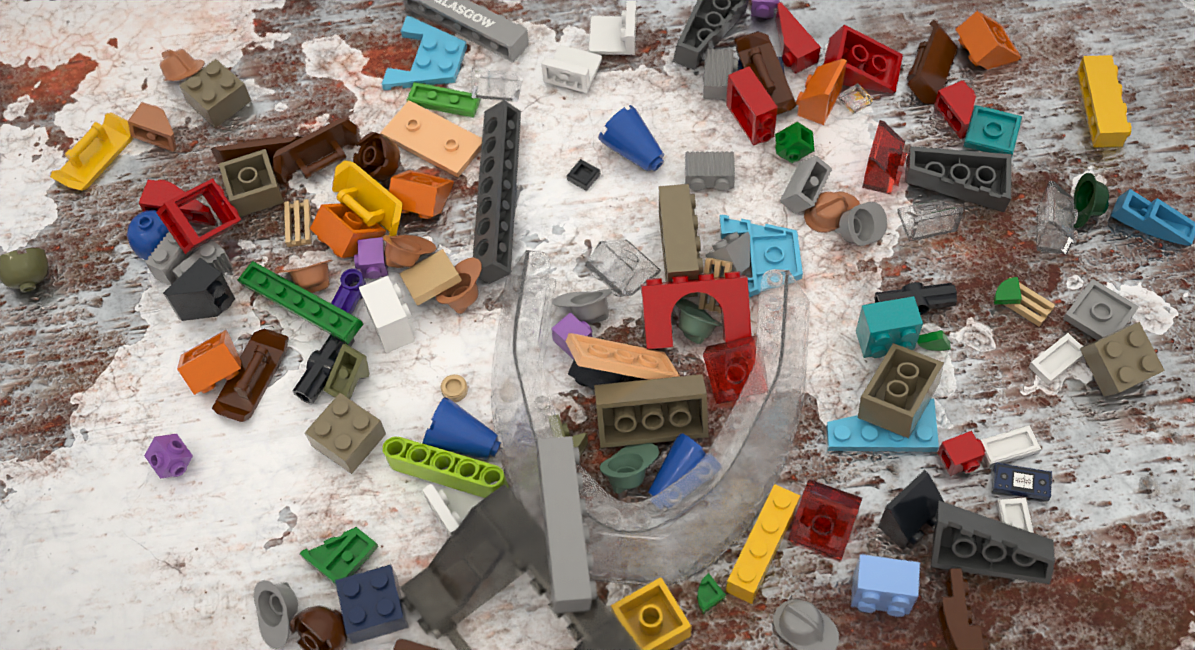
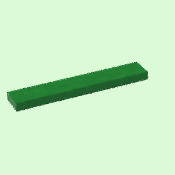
[237,261,364,344]

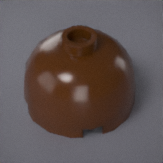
[353,132,400,182]
[289,605,347,650]

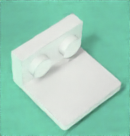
[589,1,637,55]
[541,45,602,93]
[422,474,501,545]

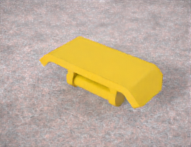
[50,112,133,190]
[332,160,402,236]

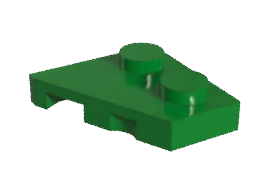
[299,527,379,585]

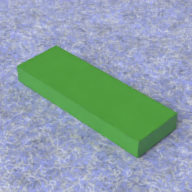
[406,82,481,118]

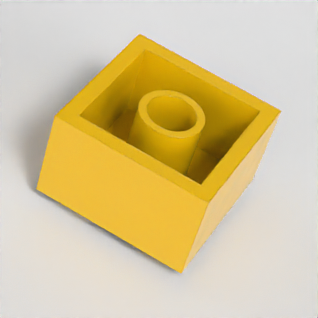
[611,577,691,650]

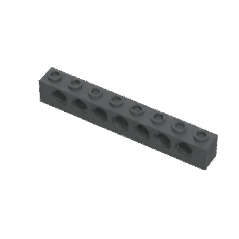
[473,100,521,284]

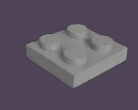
[1063,279,1139,340]

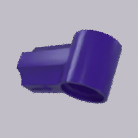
[331,268,367,315]

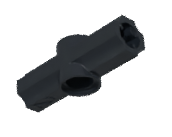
[874,282,957,315]
[293,335,355,404]

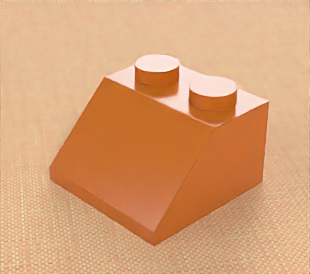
[955,11,1022,70]
[796,59,847,125]
[389,170,454,219]
[310,203,386,258]
[177,330,242,395]

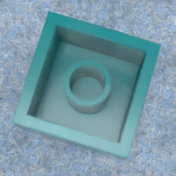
[856,296,923,358]

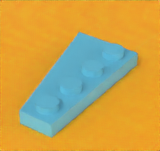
[826,398,939,452]

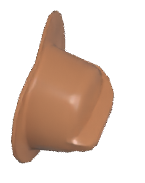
[159,49,205,81]
[804,191,860,233]
[382,235,437,268]
[436,257,482,314]
[274,260,333,293]

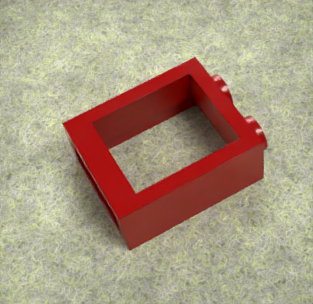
[726,66,778,146]
[156,178,241,254]

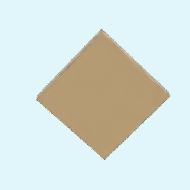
[399,249,462,306]

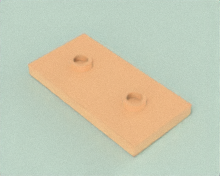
[380,100,482,178]
[566,333,680,380]

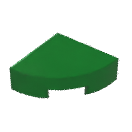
[994,277,1022,305]
[917,330,951,351]
[697,573,726,614]

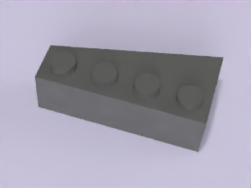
[673,0,749,70]
[905,146,1012,212]
[931,501,1055,584]

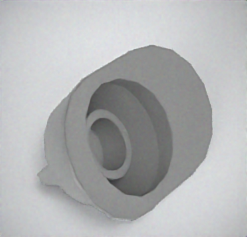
[835,202,887,246]
[552,289,612,323]
[253,580,298,649]
[773,599,839,650]

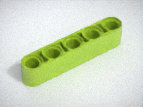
[382,436,509,501]

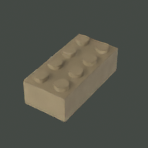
[659,184,703,298]
[594,374,709,448]

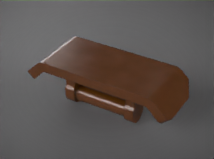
[907,20,958,104]
[735,31,797,115]
[273,118,361,184]
[211,134,302,165]
[212,328,289,422]

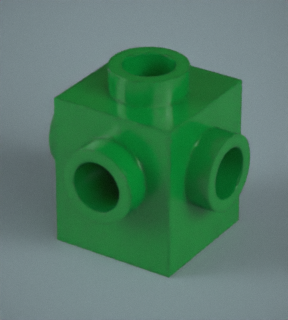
[775,121,815,164]

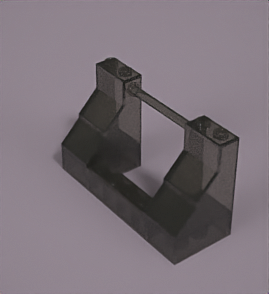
[400,484,642,650]

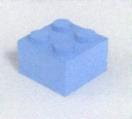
[851,554,920,617]

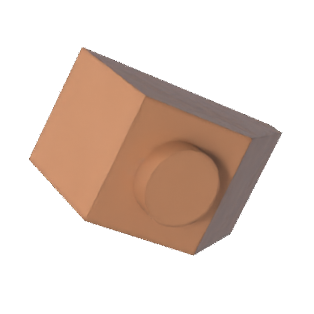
[128,102,176,152]

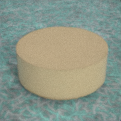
[441,374,468,402]

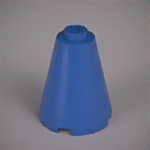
[598,105,664,171]
[422,397,501,460]
[648,433,722,511]

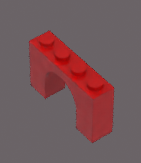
[641,271,752,349]

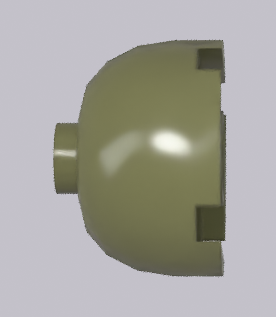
[0,248,49,292]

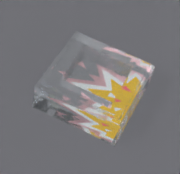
[838,83,873,114]

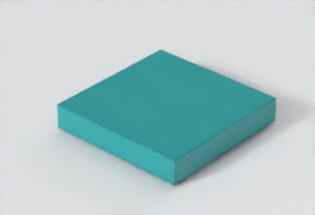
[963,105,1022,156]

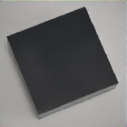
[567,159,601,191]

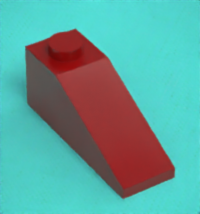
[776,2,821,74]
[138,179,216,226]

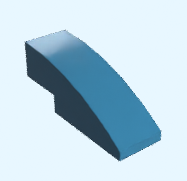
[1110,189,1195,246]

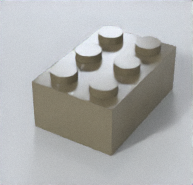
[857,343,944,438]

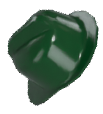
[1073,173,1109,229]

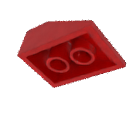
[824,24,903,94]

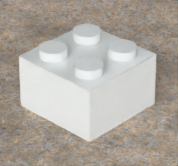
[359,276,416,353]

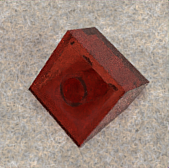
[862,120,907,195]
[703,335,769,405]
[788,479,862,559]

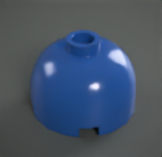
[127,210,169,260]

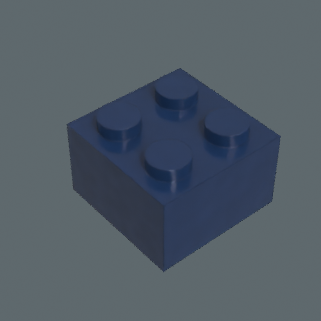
[335,564,409,644]

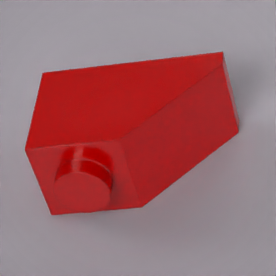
[934,80,976,139]

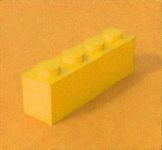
[1077,55,1131,148]
[726,484,800,604]

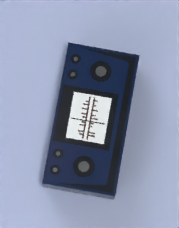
[992,463,1052,501]

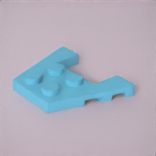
[382,16,467,90]
[719,215,803,297]

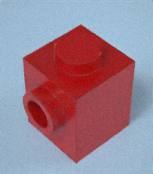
[937,431,985,476]

